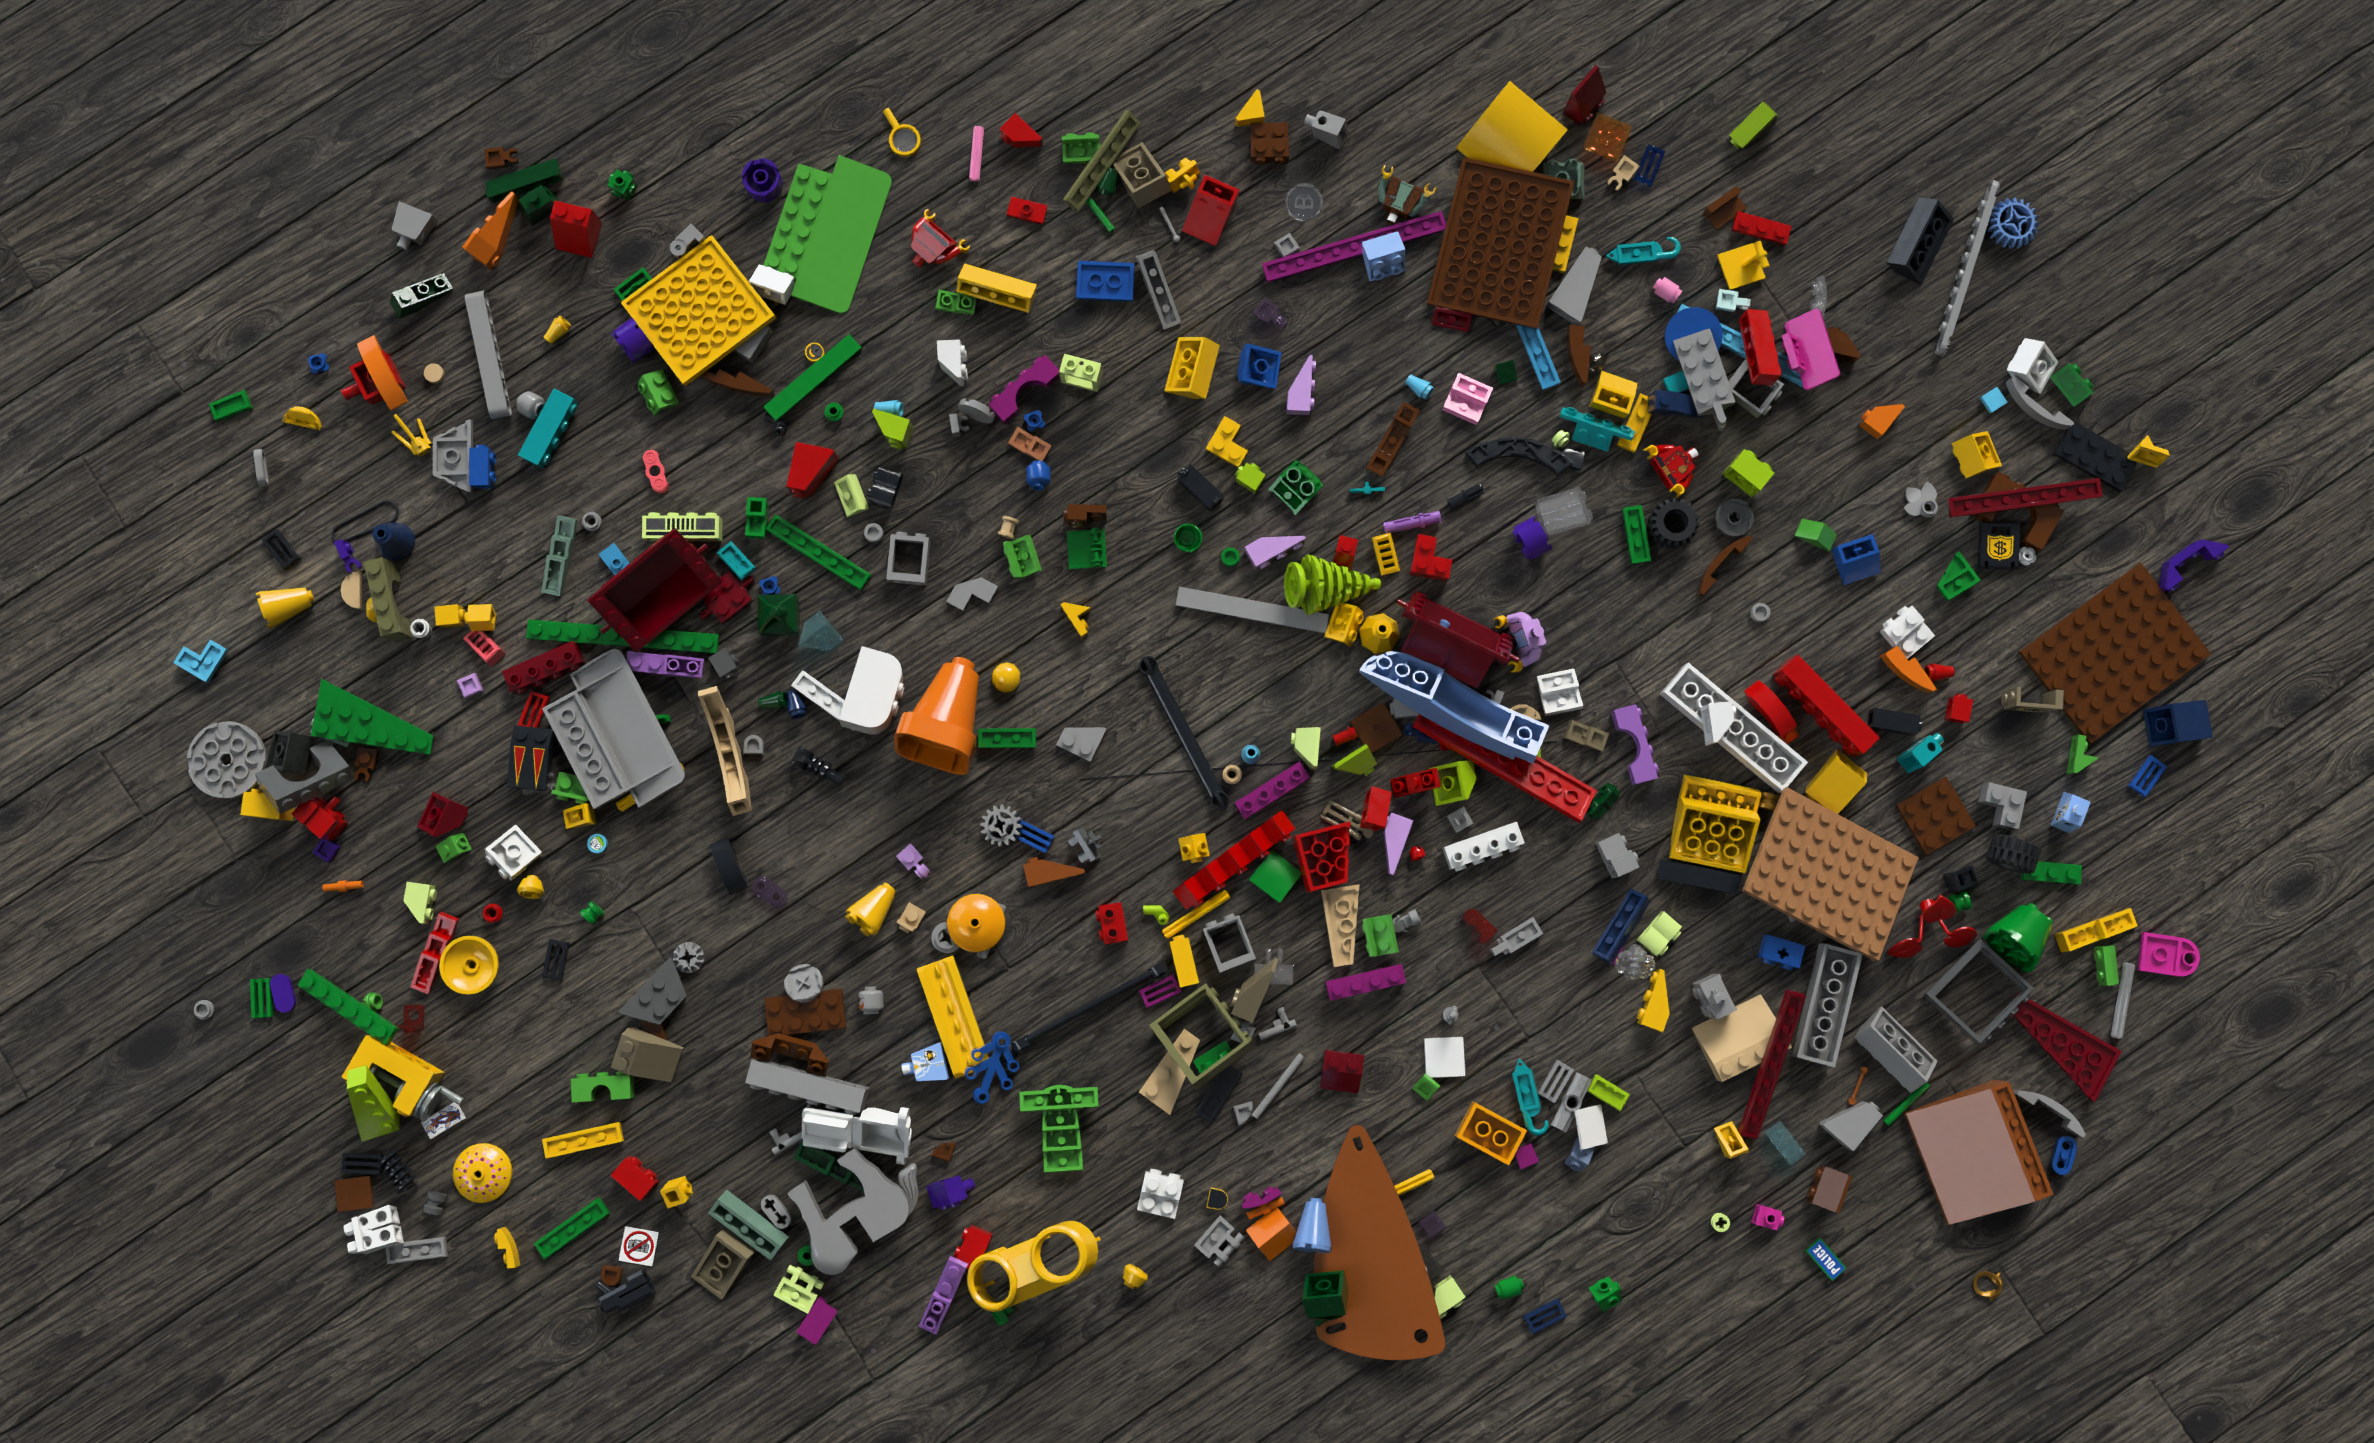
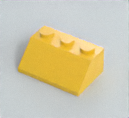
[1165,337,1220,399]

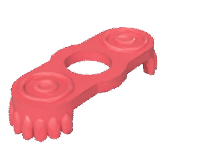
[643,450,669,494]

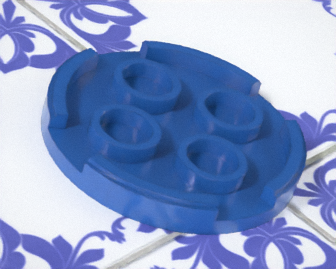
[1665,307,1723,361]

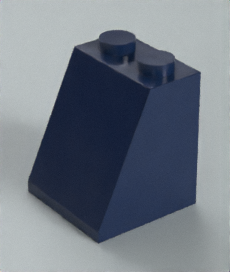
[2143,700,2213,747]

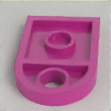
[2137,932,2200,976]

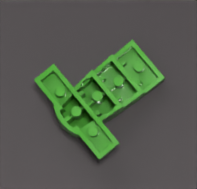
[1019,1085,1099,1173]

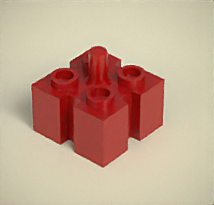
[291,796,348,841]

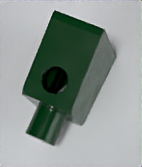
[519,185,558,226]

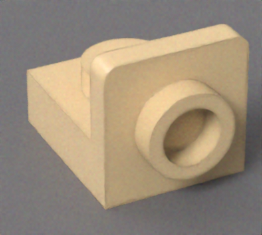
[896,902,926,934]

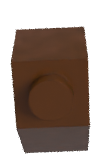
[1826,327,1860,363]

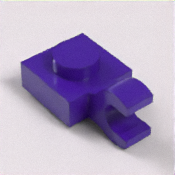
[334,539,362,573]

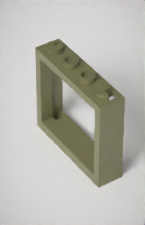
[1150,983,1253,1090]

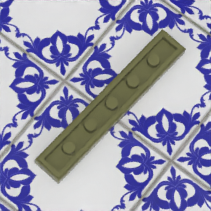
[1063,110,1140,212]

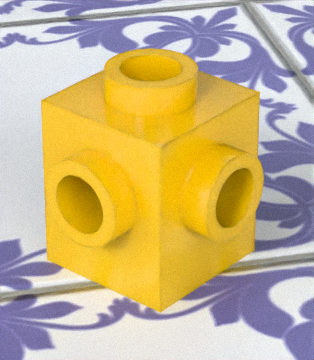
[1178,833,1210,863]

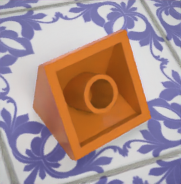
[1246,1207,1297,1261]

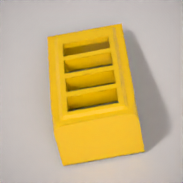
[1371,533,1400,576]

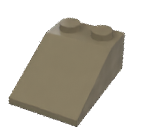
[1112,142,1171,209]
[1230,958,1279,1023]
[611,1026,684,1082]
[691,1227,757,1300]

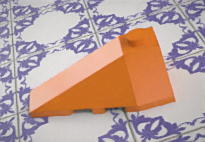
[462,192,519,270]

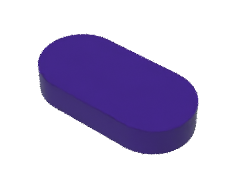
[270,974,296,1012]

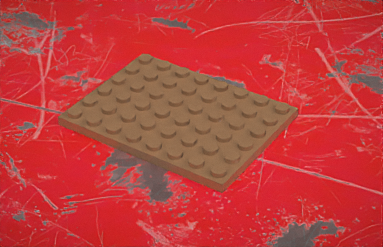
[1742,787,1918,961]

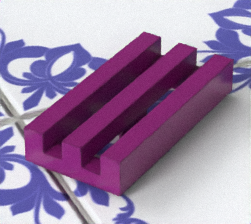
[1139,974,1182,1008]

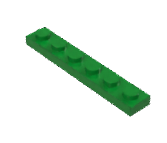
[297,969,399,1045]

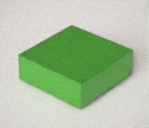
[1412,1073,1440,1101]

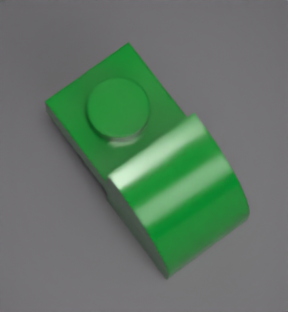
[745,497,769,539]

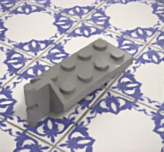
[1673,328,1735,431]

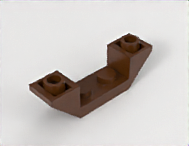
[750,1033,829,1077]

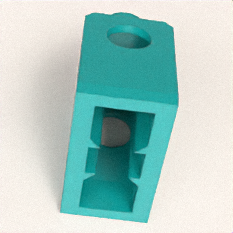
[1896,733,1944,773]

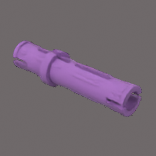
[1383,510,1442,534]

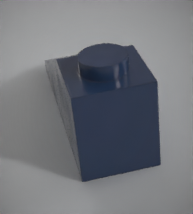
[1648,390,1704,418]

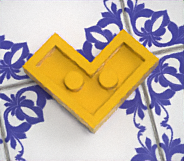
[1206,416,1248,468]

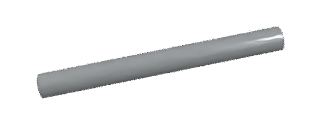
[1252,1053,1305,1119]

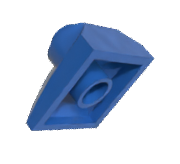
[1237,344,1282,389]

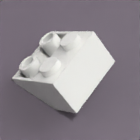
[937,340,968,386]

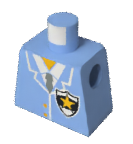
[2050,792,2090,833]
[902,1042,949,1081]

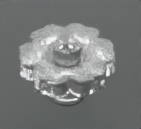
[1615,944,1655,980]

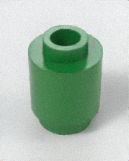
[1494,1275,1525,1300]

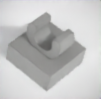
[949,413,969,437]
[1485,690,1505,704]
[1447,807,1473,833]

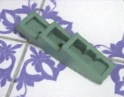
[541,515,578,596]

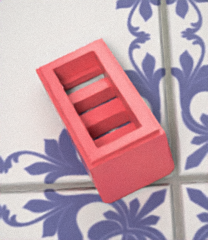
[463,631,505,666]

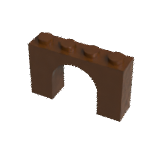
[1971,472,2064,553]

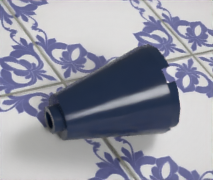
[372,522,416,560]

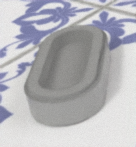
[254,449,269,487]

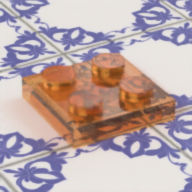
[1583,112,1632,162]

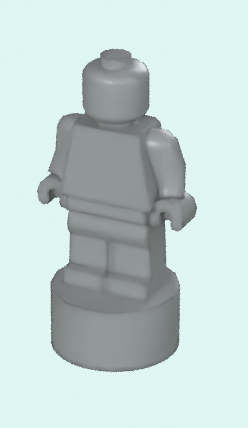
[1393,909,1422,933]
[1442,1006,1458,1025]

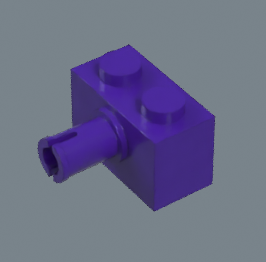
[926,1175,975,1210]

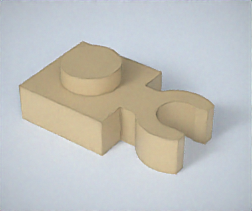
[1608,155,1640,192]

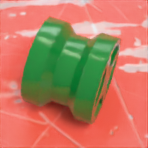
[1949,891,1972,914]
[580,901,605,925]

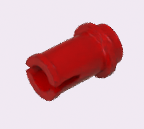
[1332,727,1358,747]

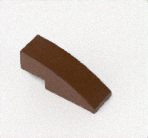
[1567,325,1591,387]

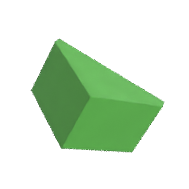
[1794,519,1837,552]

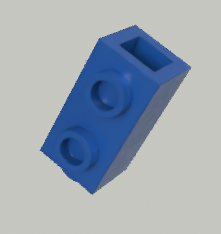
[469,445,496,489]

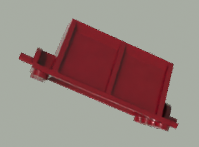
[587,528,723,653]
[1396,591,1520,688]

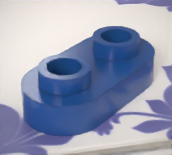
[2050,1136,2077,1175]

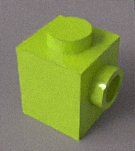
[1235,463,1266,494]

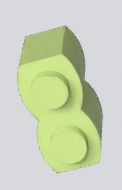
[1637,911,1682,956]

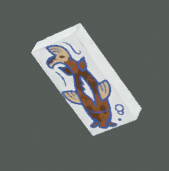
[421,1102,466,1139]

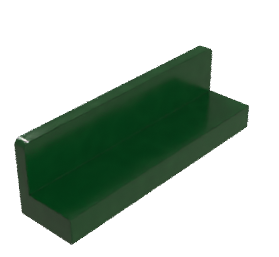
[485,158,564,203]

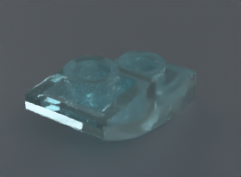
[1765,1121,1806,1166]

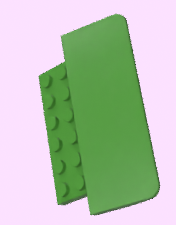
[763,155,892,313]

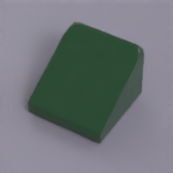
[1494,360,1518,385]

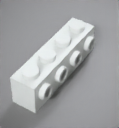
[1442,822,1525,872]

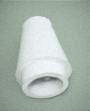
[410,619,432,638]

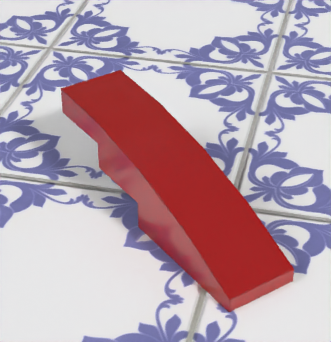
[410,912,459,994]

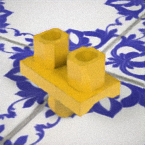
[1165,158,1201,193]

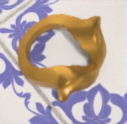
[1973,1271,2003,1302]

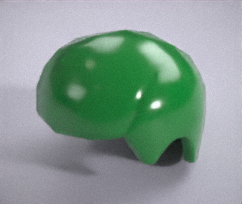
[1174,523,1203,553]

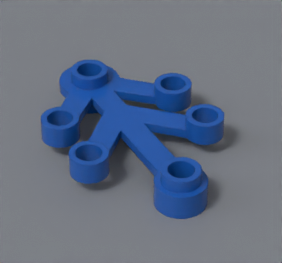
[964,1031,1019,1104]

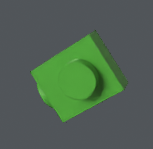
[436,833,471,863]

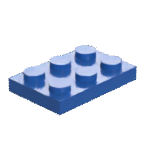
[1076,261,1135,302]

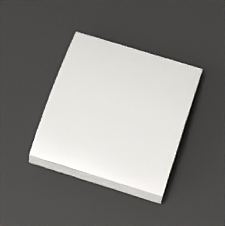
[1537,669,1583,716]

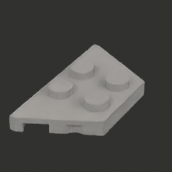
[433,420,473,493]

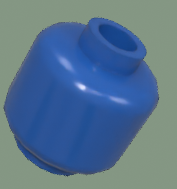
[1026,461,1051,490]

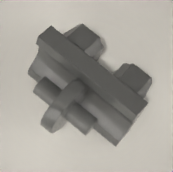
[1068,827,1102,864]

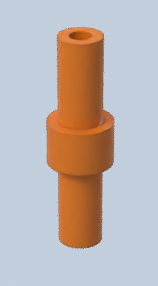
[322,880,364,892]
[1246,1197,1285,1220]

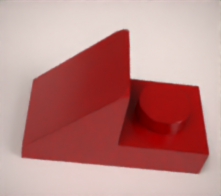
[1333,535,1358,571]

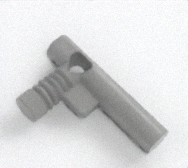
[1258,1007,1297,1040]
[769,1128,803,1155]

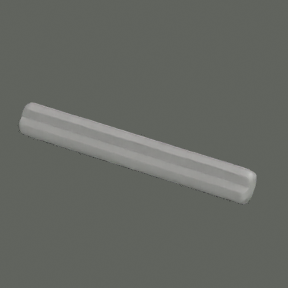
[2111,963,2135,1039]

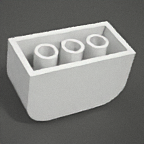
[839,646,905,734]

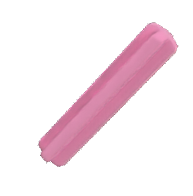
[969,126,984,182]

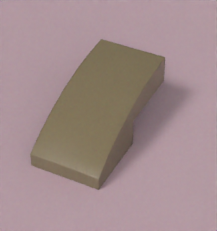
[1563,720,1609,751]

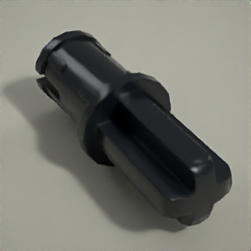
[1447,484,1484,510]

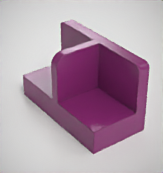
[796,1296,837,1344]

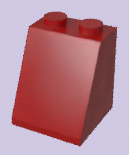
[550,200,602,258]
[786,442,839,499]

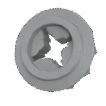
[931,922,959,953]
[673,942,704,973]

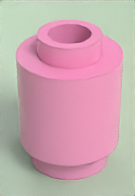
[1653,277,1682,304]

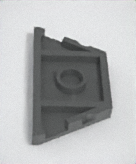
[617,957,687,1025]

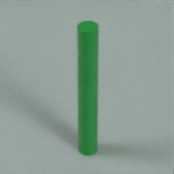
[1086,196,1115,233]
[1883,1082,1930,1126]

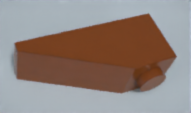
[1023,857,1086,887]

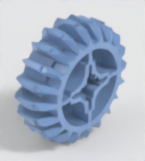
[1987,198,2039,249]

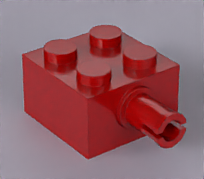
[341,350,406,405]

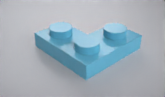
[173,640,229,683]

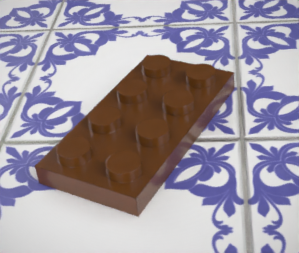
[764,989,847,1036]

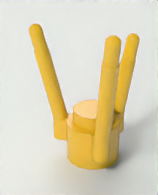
[392,414,432,457]

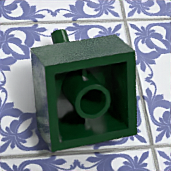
[757,594,800,637]
[1302,1270,1349,1327]

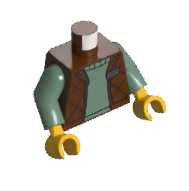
[1378,165,1437,225]

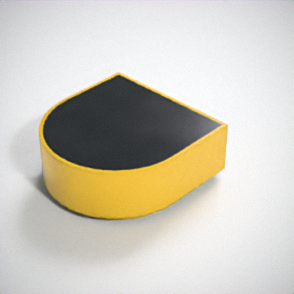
[1206,1187,1228,1210]

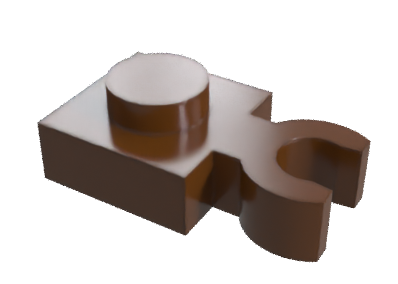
[484,147,519,169]
[354,747,379,782]

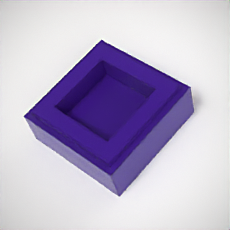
[312,839,341,863]

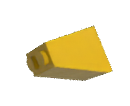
[1805,749,1867,814]

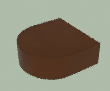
[601,1265,623,1287]

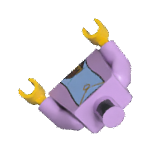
[1493,612,1546,673]

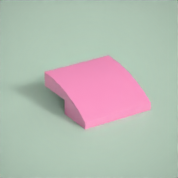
[1442,373,1493,425]

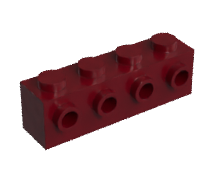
[502,641,586,695]

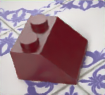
[1320,1050,1364,1093]

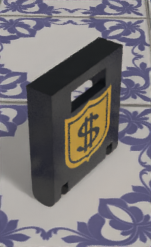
[1978,523,2020,570]

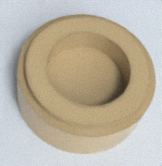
[424,363,445,384]

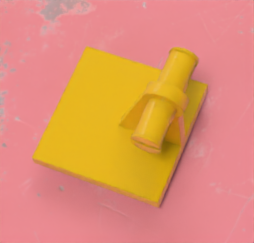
[1717,241,1770,290]

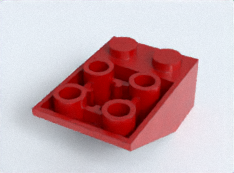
[1182,175,1239,246]

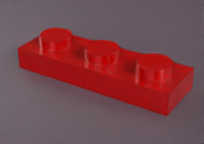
[1731,211,1792,245]

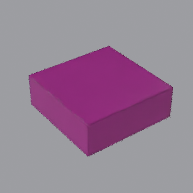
[1515,1143,1539,1169]

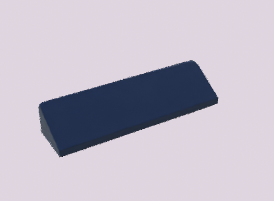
[1591,889,1650,965]

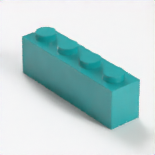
[518,388,578,469]

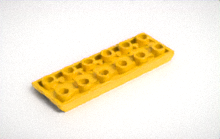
[917,956,989,1079]

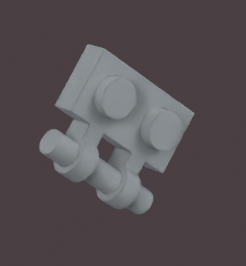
[1194,1215,1245,1267]

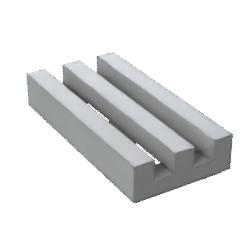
[1538,1059,1574,1103]

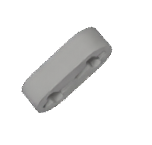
[761,1195,792,1229]

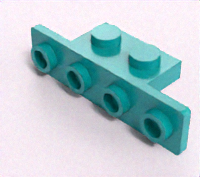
[1559,407,1635,452]

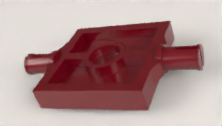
[698,571,755,624]

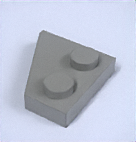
[1056,727,1107,762]

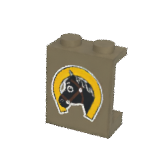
[2001,687,2064,713]

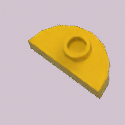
[282,407,322,430]

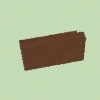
[1703,186,1746,230]

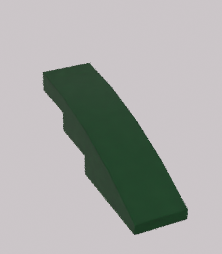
[794,1140,864,1192]

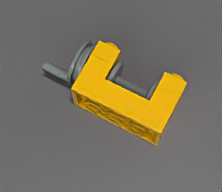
[342,1035,464,1122]

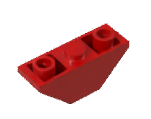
[1390,768,1441,798]

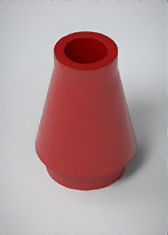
[1924,663,1955,682]

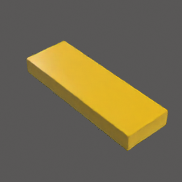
[1617,393,1652,453]

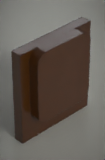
[334,1176,374,1212]

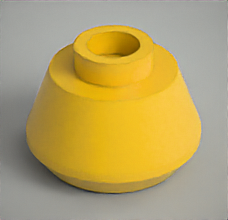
[517,875,544,899]
[1122,1264,1148,1289]

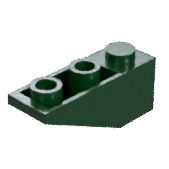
[390,273,453,319]

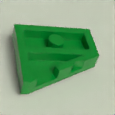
[1936,551,1981,602]

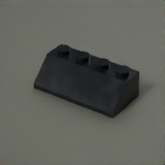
[1886,197,1954,284]

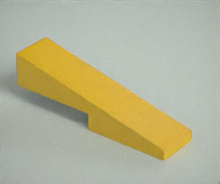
[2054,908,2137,953]

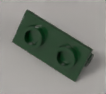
[1586,783,1621,821]

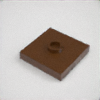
[1350,702,1402,753]

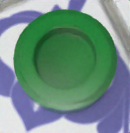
[1221,547,1240,567]

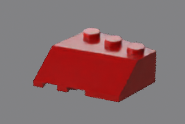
[1292,821,1351,893]

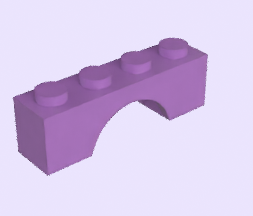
[1611,704,1659,785]

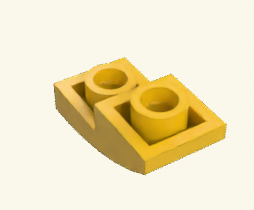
[495,1227,520,1268]

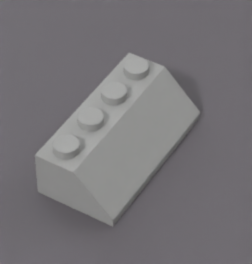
[1854,1006,1937,1093]

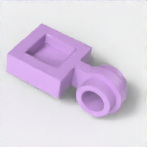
[896,843,930,879]

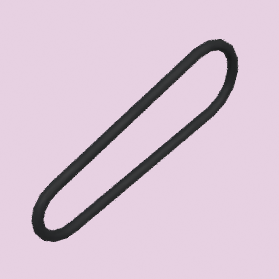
[332,500,399,541]

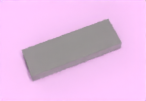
[386,1236,448,1264]

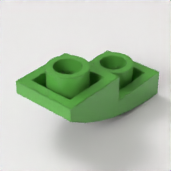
[935,290,976,314]

